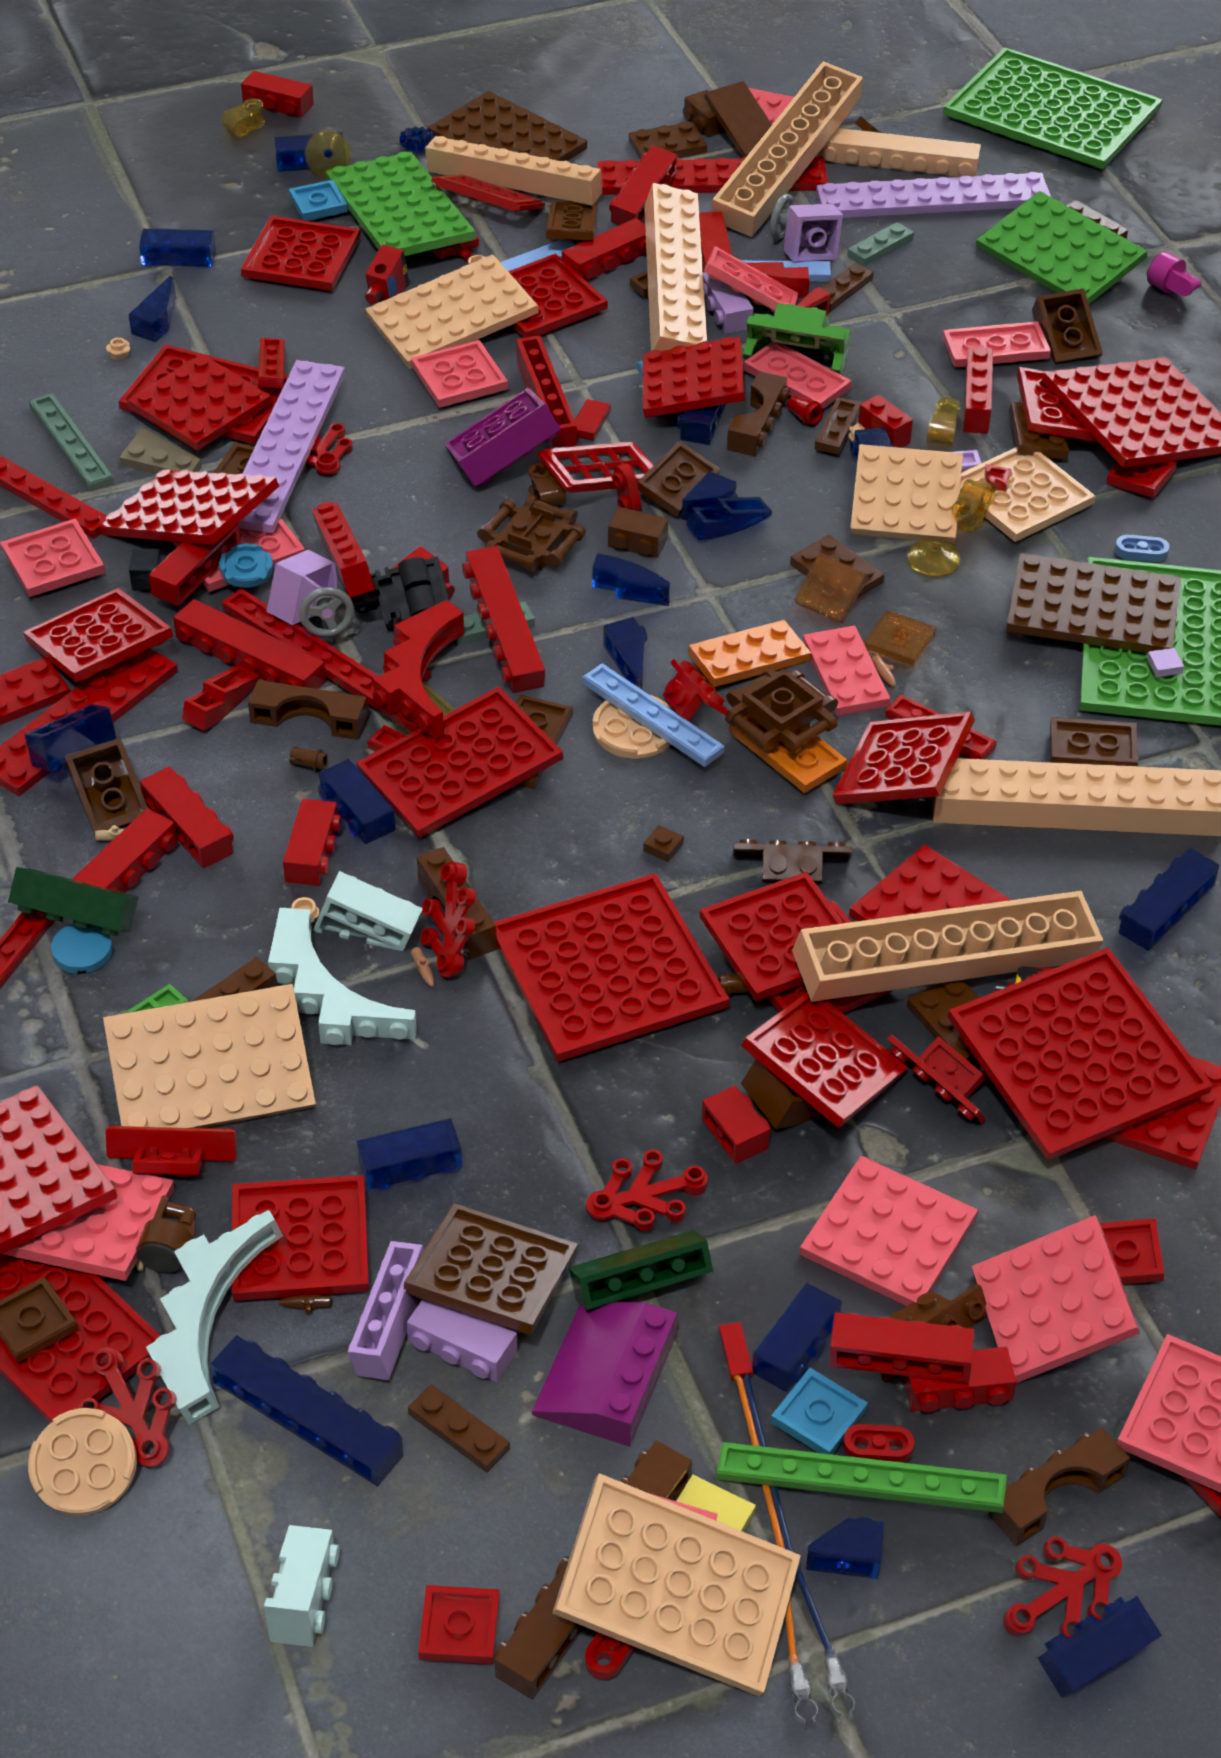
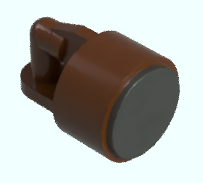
[136,1195,196,1273]

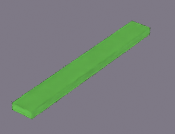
[717,1442,1007,1513]

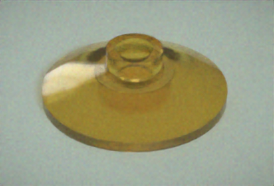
[305,130,351,177]
[907,539,961,576]

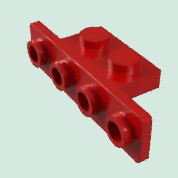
[662,658,730,721]
[887,1034,986,1124]
[105,1126,237,1178]

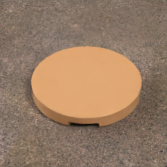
[593,695,671,759]
[28,1408,137,1516]

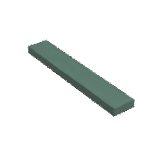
[29,393,114,492]

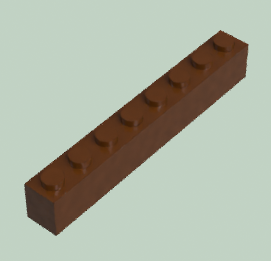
[493,1440,692,1700]

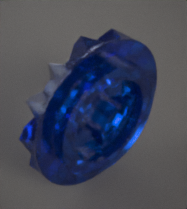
[399,126,435,151]

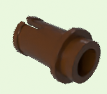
[289,746,328,772]
[718,972,750,996]

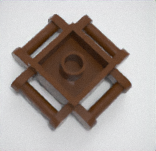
[477,495,586,572]
[725,668,838,754]

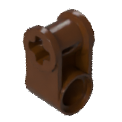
[528,463,566,506]

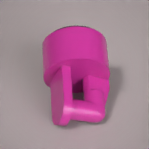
[1147,251,1201,297]

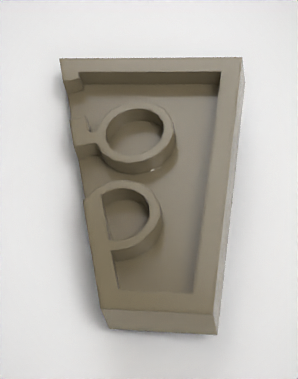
[120,427,202,474]

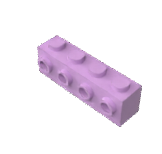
[348,1241,424,1380]

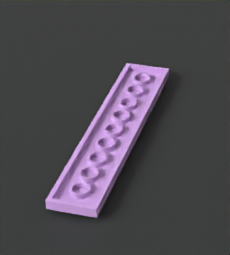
[816,172,1051,218]
[238,360,345,533]

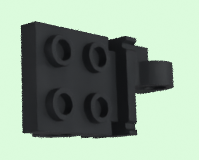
[351,556,450,629]

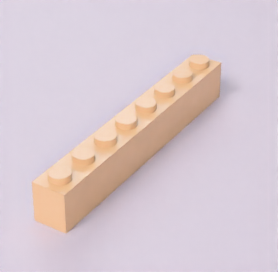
[816,128,981,177]
[425,136,602,206]

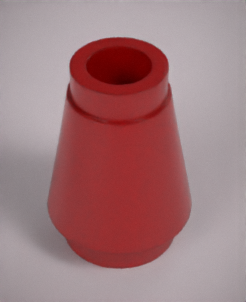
[787,396,824,425]

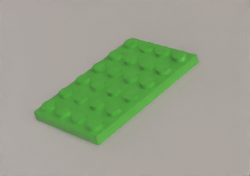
[976,191,1147,304]

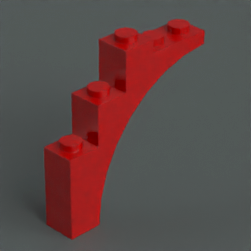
[373,600,464,738]

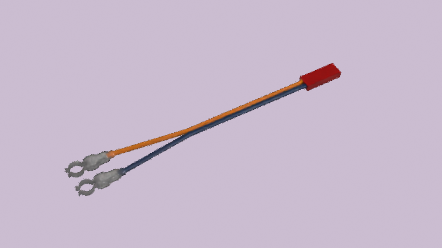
[719,1322,855,1729]

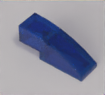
[686,497,772,540]
[592,553,670,606]

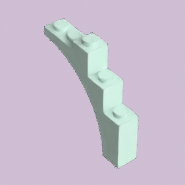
[268,908,417,1045]
[146,1210,283,1425]

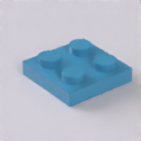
[289,180,348,221]
[770,1368,868,1455]

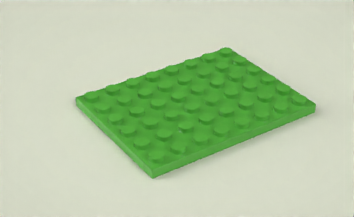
[943,47,1163,169]
[1079,557,1221,726]

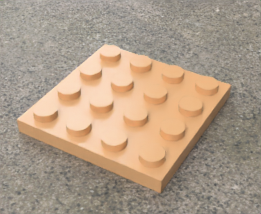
[850,444,963,544]
[959,447,1096,542]

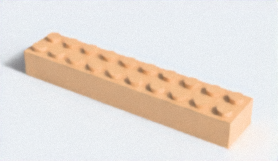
[712,61,863,237]
[644,183,707,351]
[932,758,1221,836]
[792,891,1103,1002]

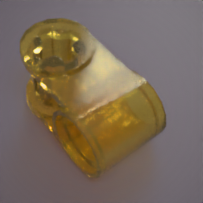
[221,99,265,137]
[927,397,959,444]
[951,479,995,532]

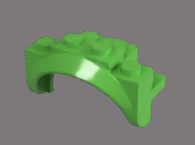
[743,303,851,375]

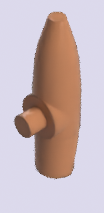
[872,655,896,687]
[410,947,434,988]

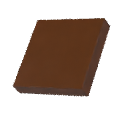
[0,1277,79,1363]

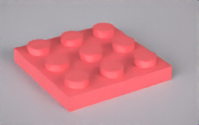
[411,340,508,408]
[0,518,105,597]

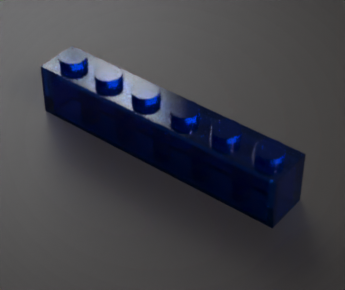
[210,1335,404,1487]

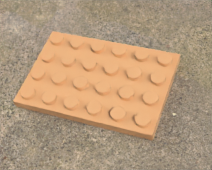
[365,255,539,369]
[103,984,316,1128]
[552,1473,801,1697]

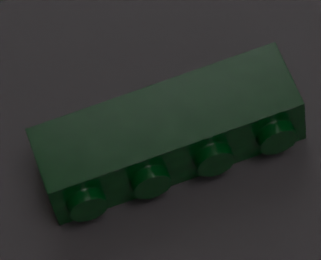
[8,867,139,936]
[569,1230,714,1310]

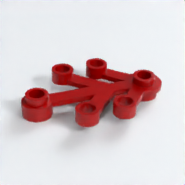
[306,423,353,475]
[420,861,476,978]
[586,1150,708,1231]
[78,1347,177,1467]
[1003,1536,1122,1643]

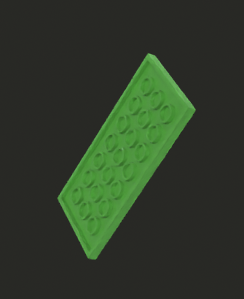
[325,151,476,256]

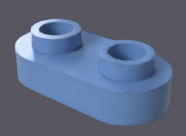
[1115,535,1170,563]

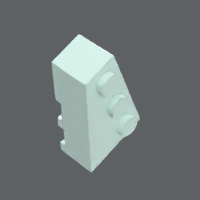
[313,871,422,951]
[264,1525,339,1647]

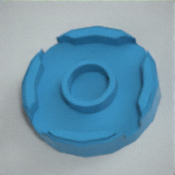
[219,543,273,588]
[51,924,113,974]

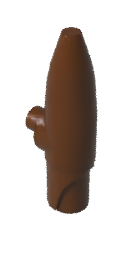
[279,1295,332,1314]

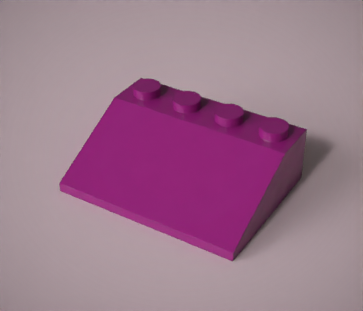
[444,387,561,487]
[532,1302,677,1447]

